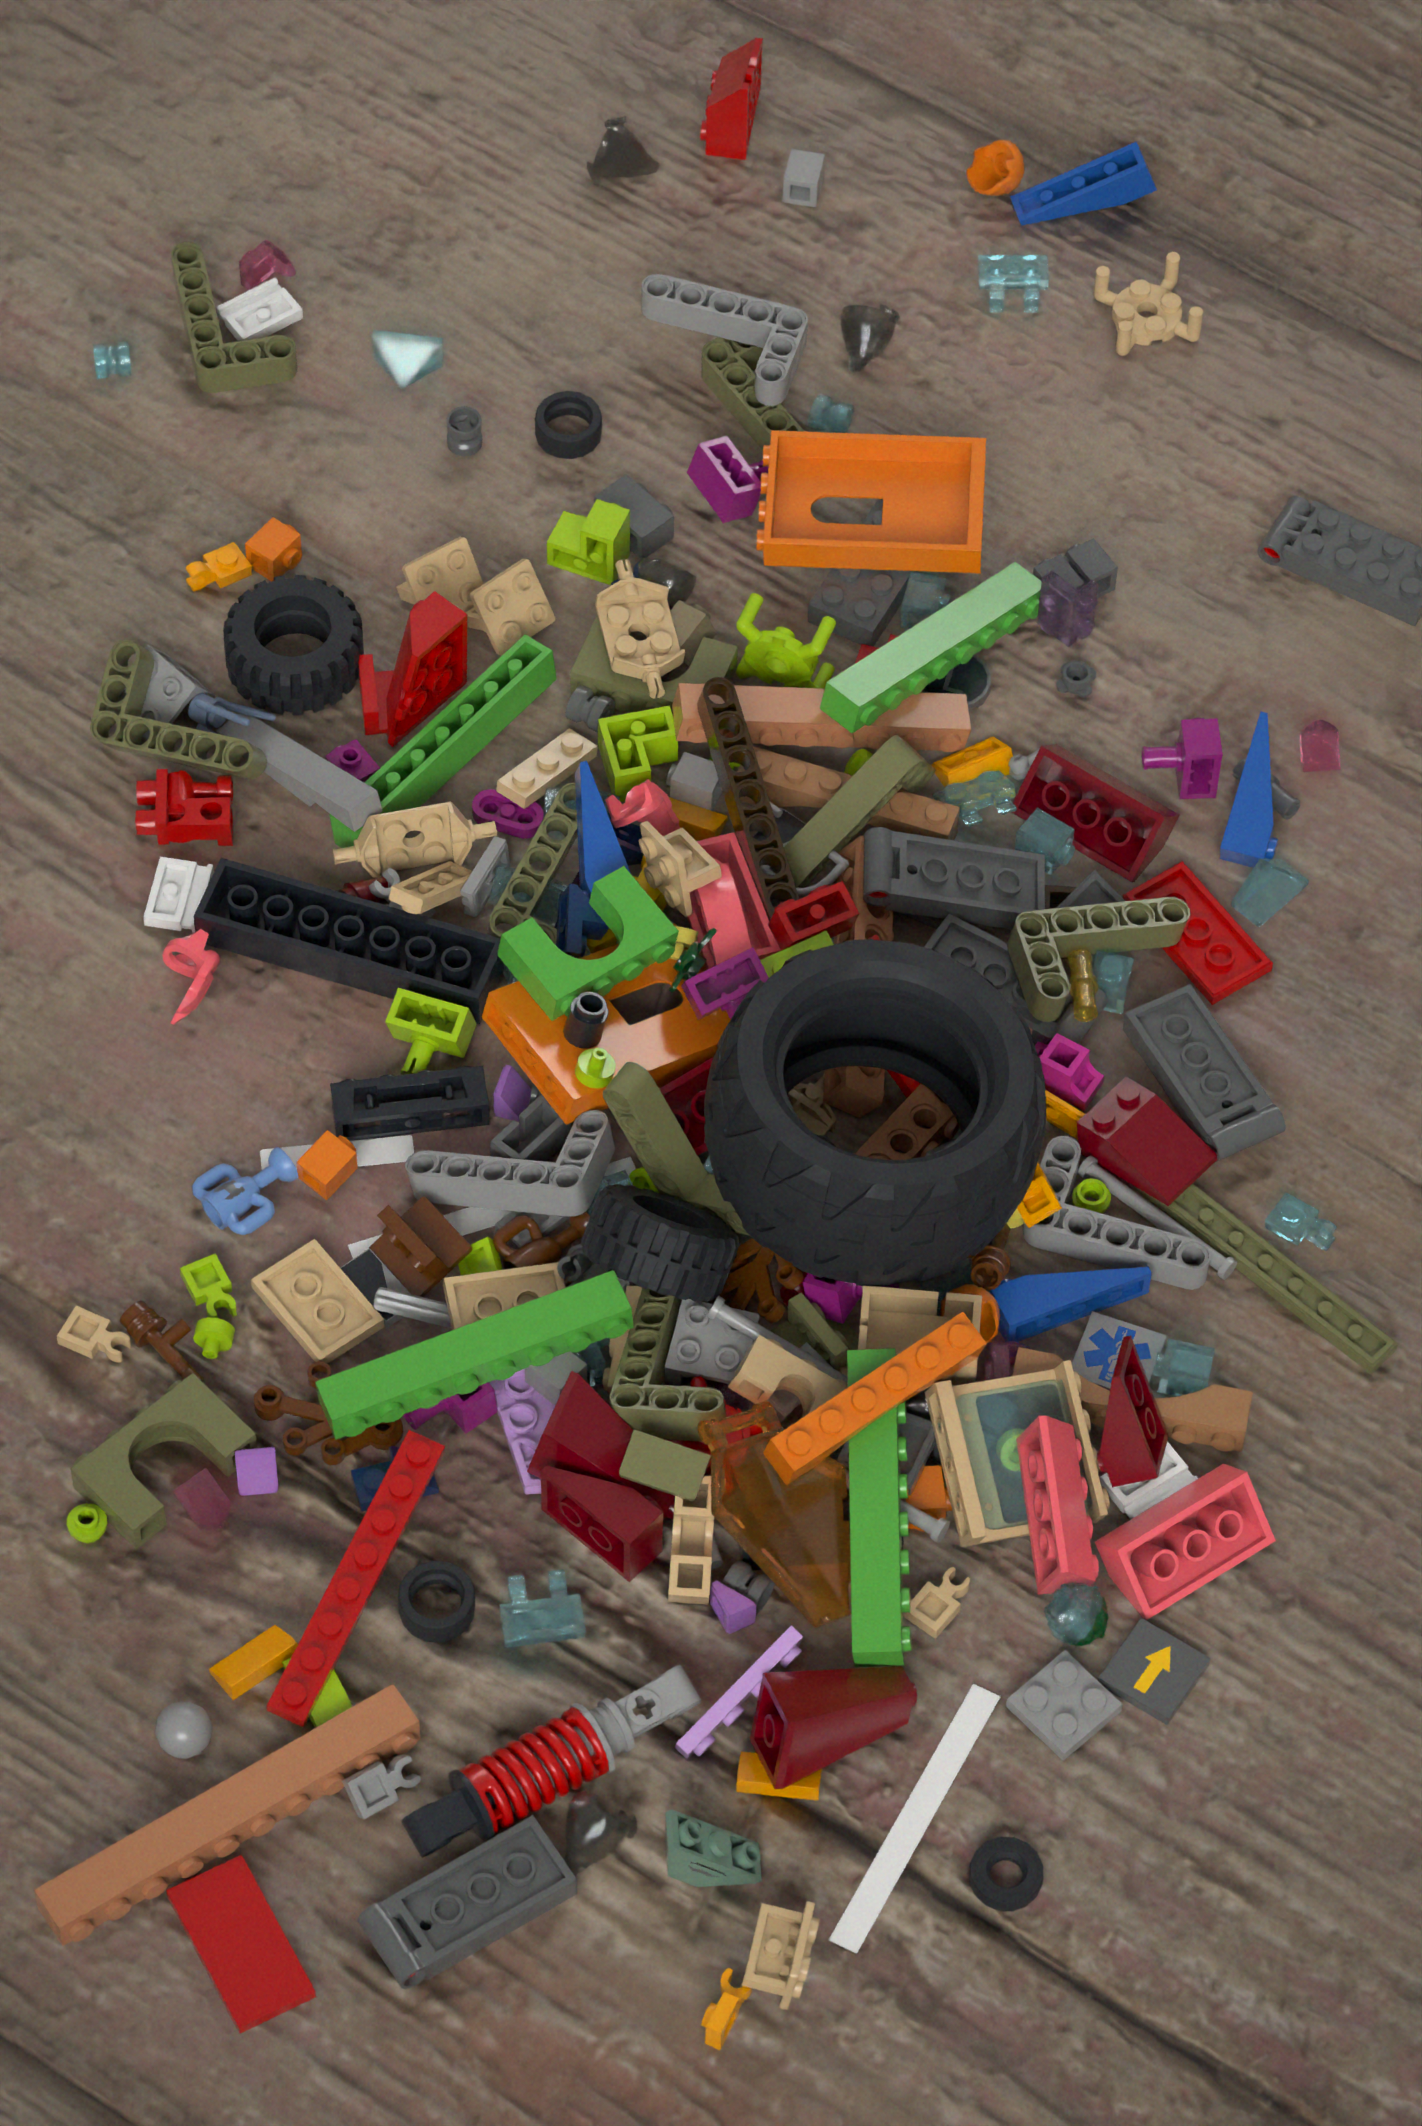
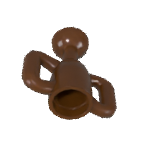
[493,1212,590,1288]

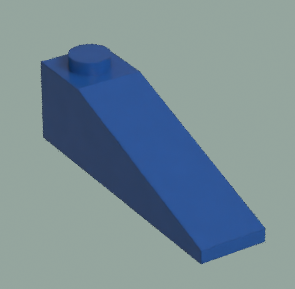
[1010,141,1157,226]
[1220,711,1278,870]
[575,760,631,899]
[989,1267,1152,1346]

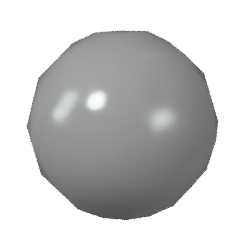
[155,1701,213,1759]

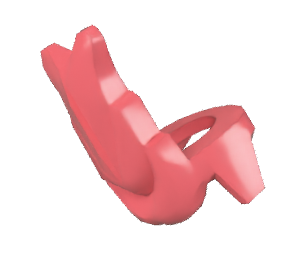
[605,779,680,836]
[162,929,220,1025]

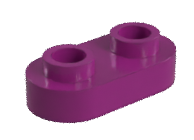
[472,789,544,839]

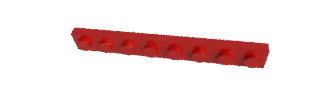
[267,1430,445,1727]

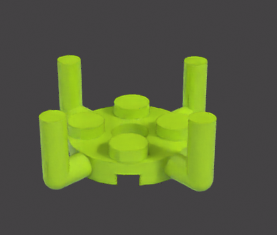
[736,593,836,689]

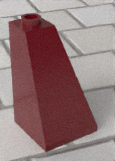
[527,1371,675,1521]
[750,1666,917,1789]

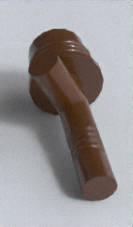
[967,1224,1011,1290]
[120,1300,204,1382]

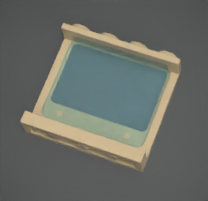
[925,1360,1109,1547]

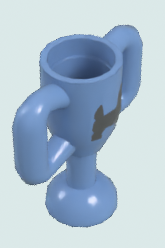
[192,1147,298,1235]

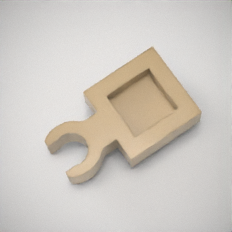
[57,1306,131,1363]
[903,1567,970,1639]

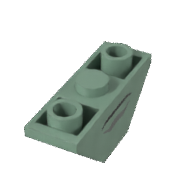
[665,1809,762,1887]

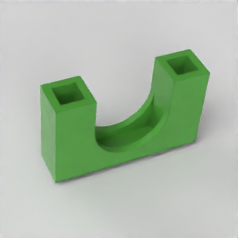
[497,866,679,1021]

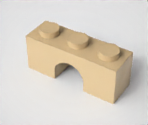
[728,1335,848,1418]
[668,1476,717,1605]

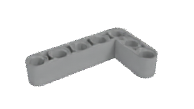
[641,274,808,406]
[405,1110,616,1217]
[1023,1136,1211,1290]

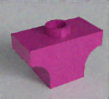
[1035,1033,1104,1111]

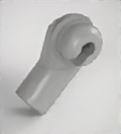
[1009,748,1040,781]

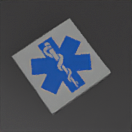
[1072,1311,1167,1390]

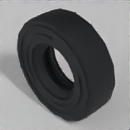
[969,1837,1043,1911]

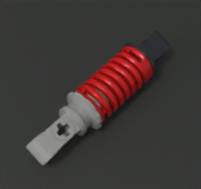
[401,1665,702,1858]

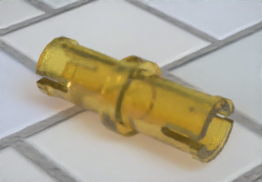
[1068,949,1098,1022]

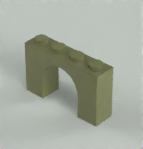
[570,615,738,715]
[70,1373,257,1549]

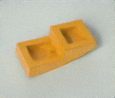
[1017,1162,1062,1228]

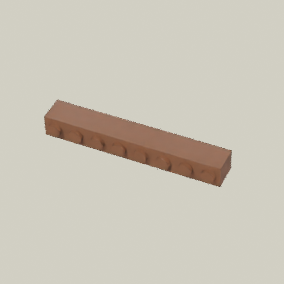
[672,683,971,752]

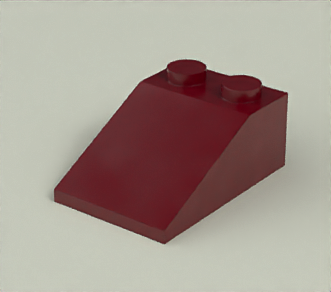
[1077,1077,1217,1206]
[1097,1335,1169,1487]
[541,1466,663,1582]

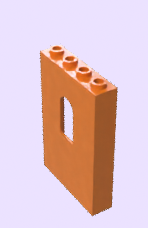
[757,430,986,573]
[482,923,730,1125]

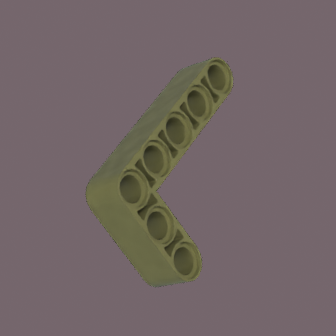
[171,242,297,393]
[701,337,805,450]
[90,640,267,779]
[770,735,935,888]
[487,782,590,959]
[1007,897,1190,1022]
[603,1062,749,1235]
[610,1288,728,1442]

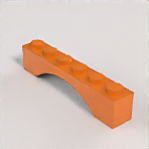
[763,1312,987,1486]

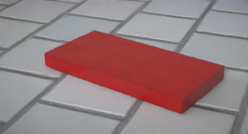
[1122,861,1273,1005]
[166,1855,316,2034]

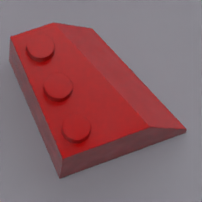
[700,38,763,160]
[386,591,468,747]

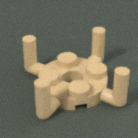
[1094,252,1203,356]

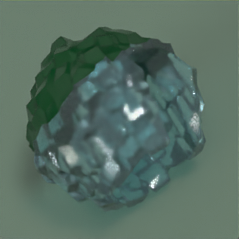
[1044,1583,1109,1646]

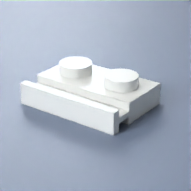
[216,277,303,341]
[143,857,214,933]
[1100,1441,1198,1519]

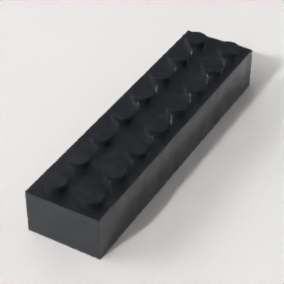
[193,858,505,1024]

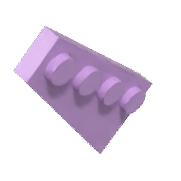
[488,1369,555,1494]
[675,1625,803,1759]

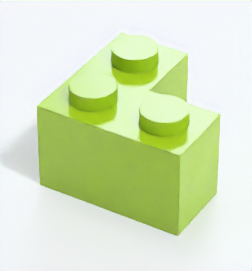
[547,499,630,585]
[598,706,678,802]

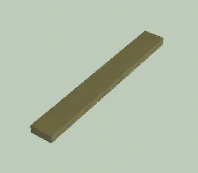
[1134,1184,1398,1375]

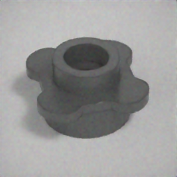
[1056,661,1096,697]

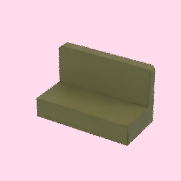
[619,1429,711,1501]

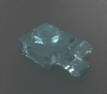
[1265,1193,1337,1251]

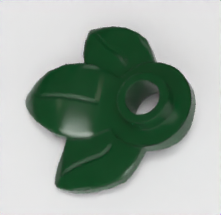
[669,928,717,992]

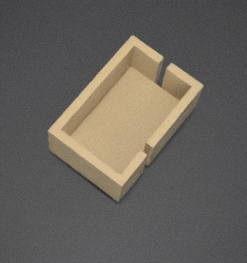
[858,1286,982,1386]

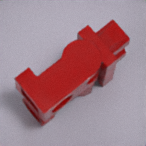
[135,769,234,846]

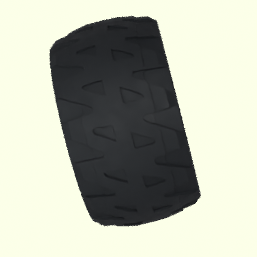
[704,939,1046,1287]

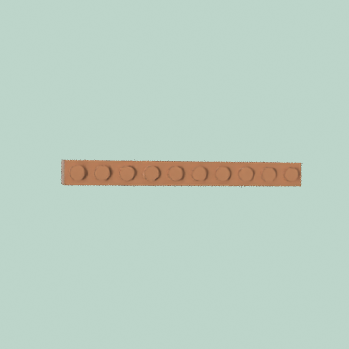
[34,1684,420,1946]

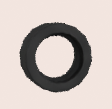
[535,391,602,459]
[398,1561,476,1643]

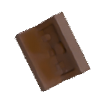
[369,1197,473,1297]

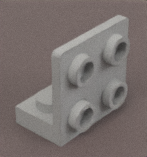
[118,644,216,740]
[665,1299,759,1386]

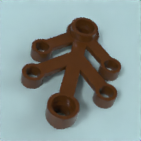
[708,1238,803,1323]
[254,1362,403,1465]

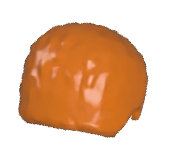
[966,140,1025,196]

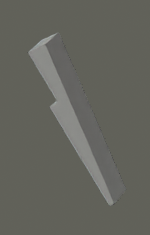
[216,713,383,832]

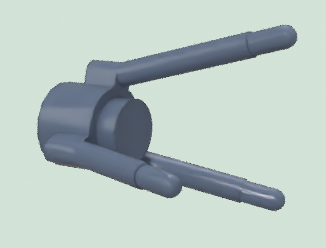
[188,693,276,734]

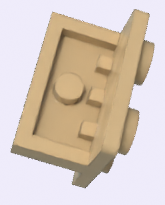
[396,537,483,613]
[466,558,556,656]
[639,821,722,917]
[742,1901,820,2010]

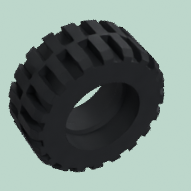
[223,575,364,716]
[581,1184,740,1302]

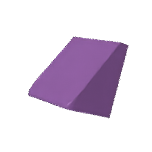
[493,1064,531,1122]
[235,1447,278,1496]
[710,1581,756,1634]

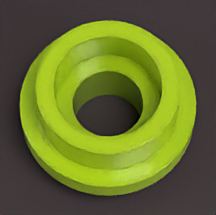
[1072,1178,1111,1214]
[67,1503,107,1543]

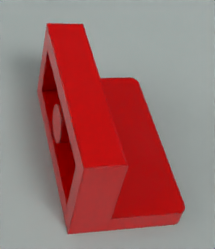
[358,654,394,735]

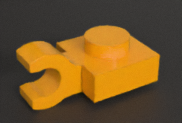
[186,542,252,591]
[701,1968,752,2050]

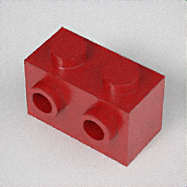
[768,881,860,951]

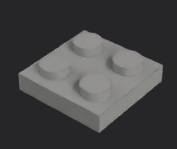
[1006,1650,1123,1761]

